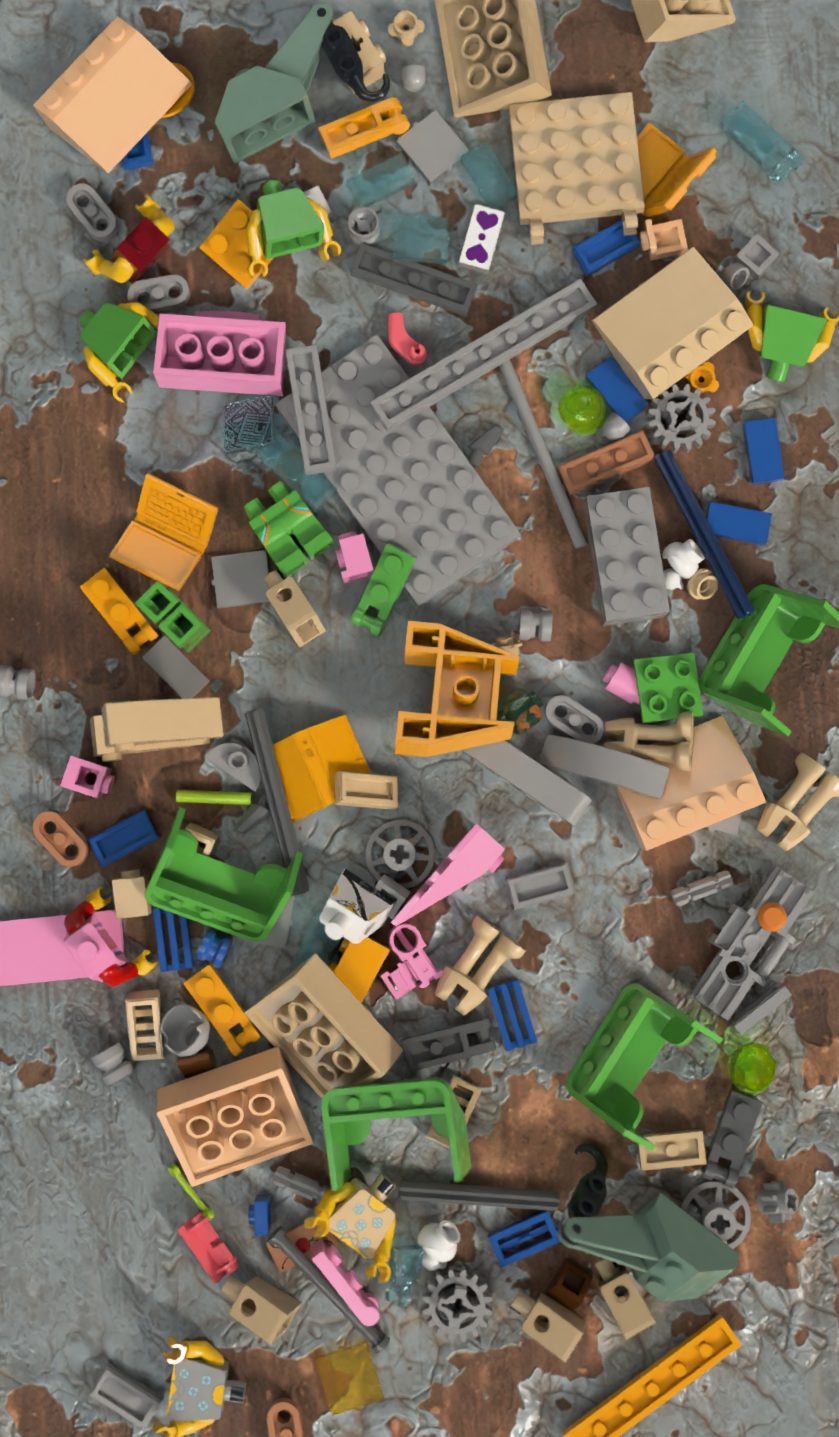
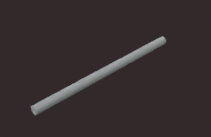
[499,360,587,549]

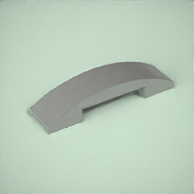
[538,734,670,800]

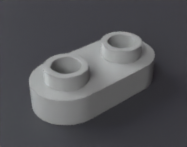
[66,184,118,242]
[127,274,191,313]
[545,695,604,744]

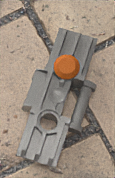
[689,866,814,1021]

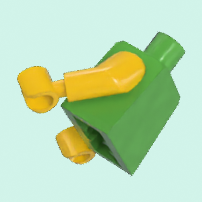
[246,180,341,278]
[744,291,839,382]
[80,302,159,403]

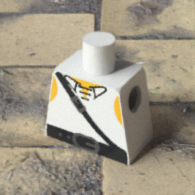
[319,869,396,944]

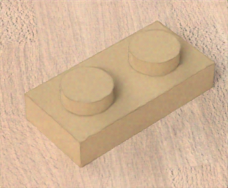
[637,1129,706,1171]

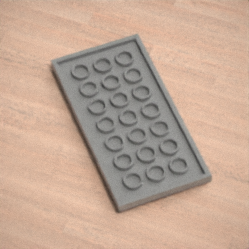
[275,334,521,608]

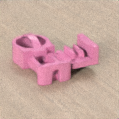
[378,923,443,1000]

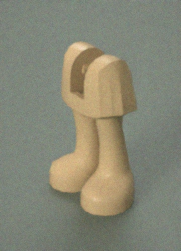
[602,711,694,771]
[757,752,839,852]
[435,915,526,1016]

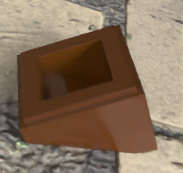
[177,1048,217,1079]
[546,1259,594,1310]

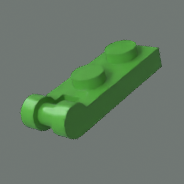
[350,543,417,637]

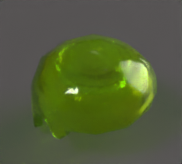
[558,385,607,436]
[727,1042,777,1094]

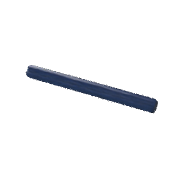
[654,450,754,619]

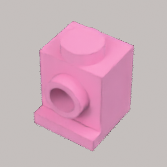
[335,532,374,583]
[60,756,115,799]

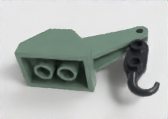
[215,2,390,164]
[558,1143,740,1302]

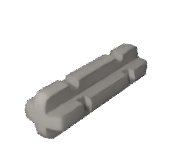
[670,871,733,906]
[272,1166,331,1204]

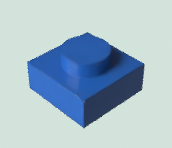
[248,1194,271,1235]

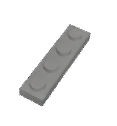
[286,345,337,475]

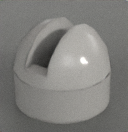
[401,65,426,92]
[721,261,749,290]
[603,412,630,440]

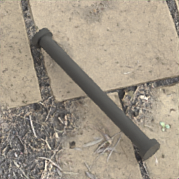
[267,1226,390,1354]

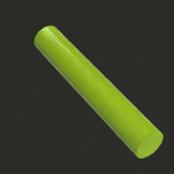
[176,789,252,805]

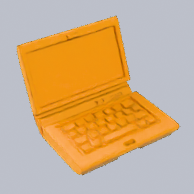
[637,123,717,217]
[109,473,218,591]
[273,715,372,823]

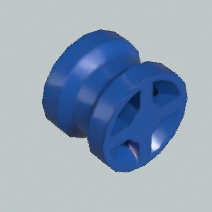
[196,929,233,969]

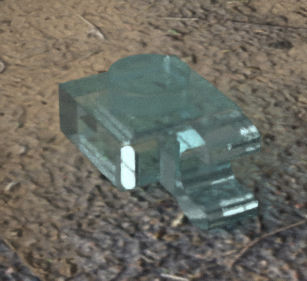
[385,1245,424,1307]

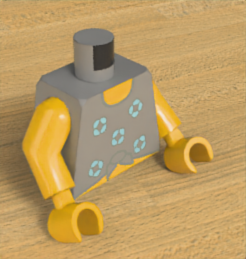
[152,1336,246,1437]

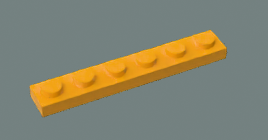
[562,1314,742,1437]

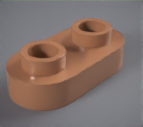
[33,811,89,867]
[267,1398,304,1437]

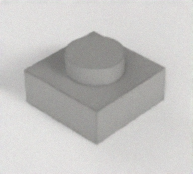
[734,233,780,280]
[375,874,411,920]

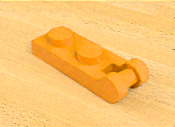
[318,97,410,159]
[80,568,159,655]
[183,964,262,1056]

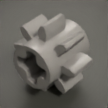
[757,1181,799,1223]

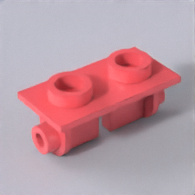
[177,1210,239,1284]

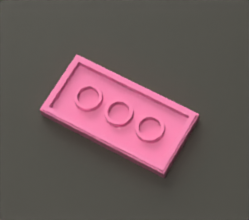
[0,910,125,986]

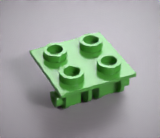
[633,653,704,723]

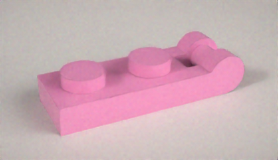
[311,1238,379,1326]

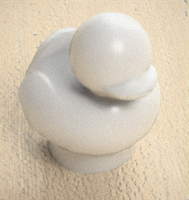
[662,539,705,590]
[418,1220,460,1271]

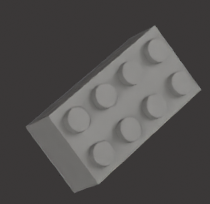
[583,487,670,626]

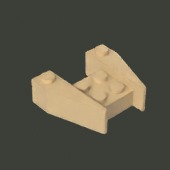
[90,698,224,762]

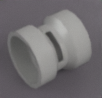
[348,207,380,247]
[518,609,553,642]
[0,665,36,700]
[91,1042,135,1087]

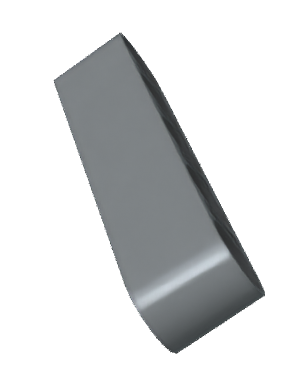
[459,741,592,827]

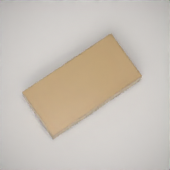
[335,771,398,810]

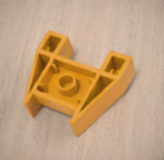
[395,621,520,757]

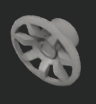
[366,820,435,889]
[681,1181,751,1249]

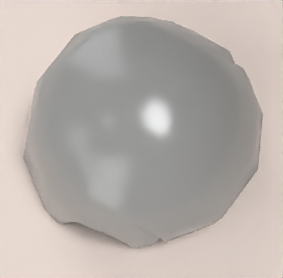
[160,1003,210,1057]

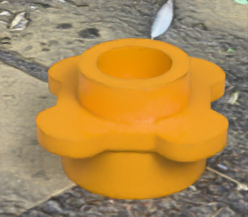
[684,362,719,393]

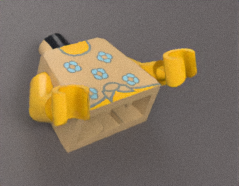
[304,1173,396,1283]

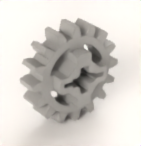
[646,384,716,454]
[422,1266,493,1342]

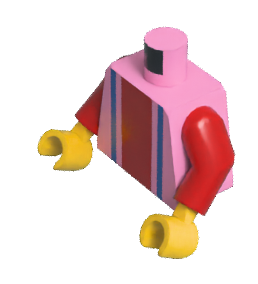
[64,886,158,987]

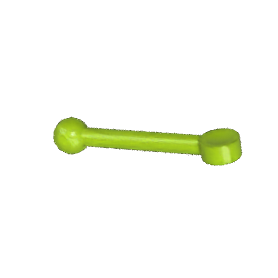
[167,1163,214,1221]

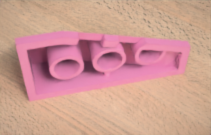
[391,823,505,926]

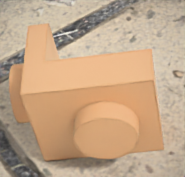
[640,219,688,261]

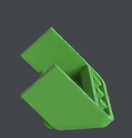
[698,584,839,737]
[145,807,303,942]
[566,983,723,1151]
[321,1078,471,1191]

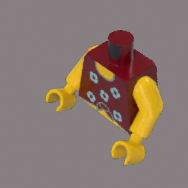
[83,194,175,284]

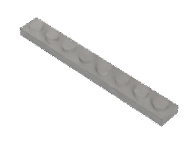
[370,279,597,432]

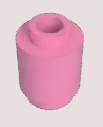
[602,661,640,705]

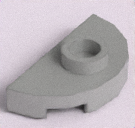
[204,743,262,793]

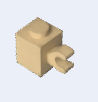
[112,869,153,919]

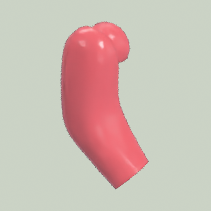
[388,312,427,365]

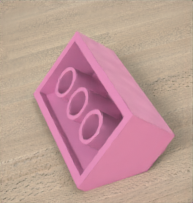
[153,314,286,396]

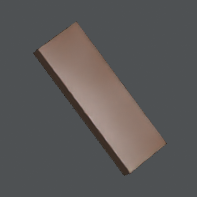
[557,430,655,497]

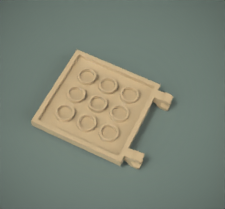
[509,92,645,245]

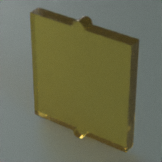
[315,1341,384,1416]

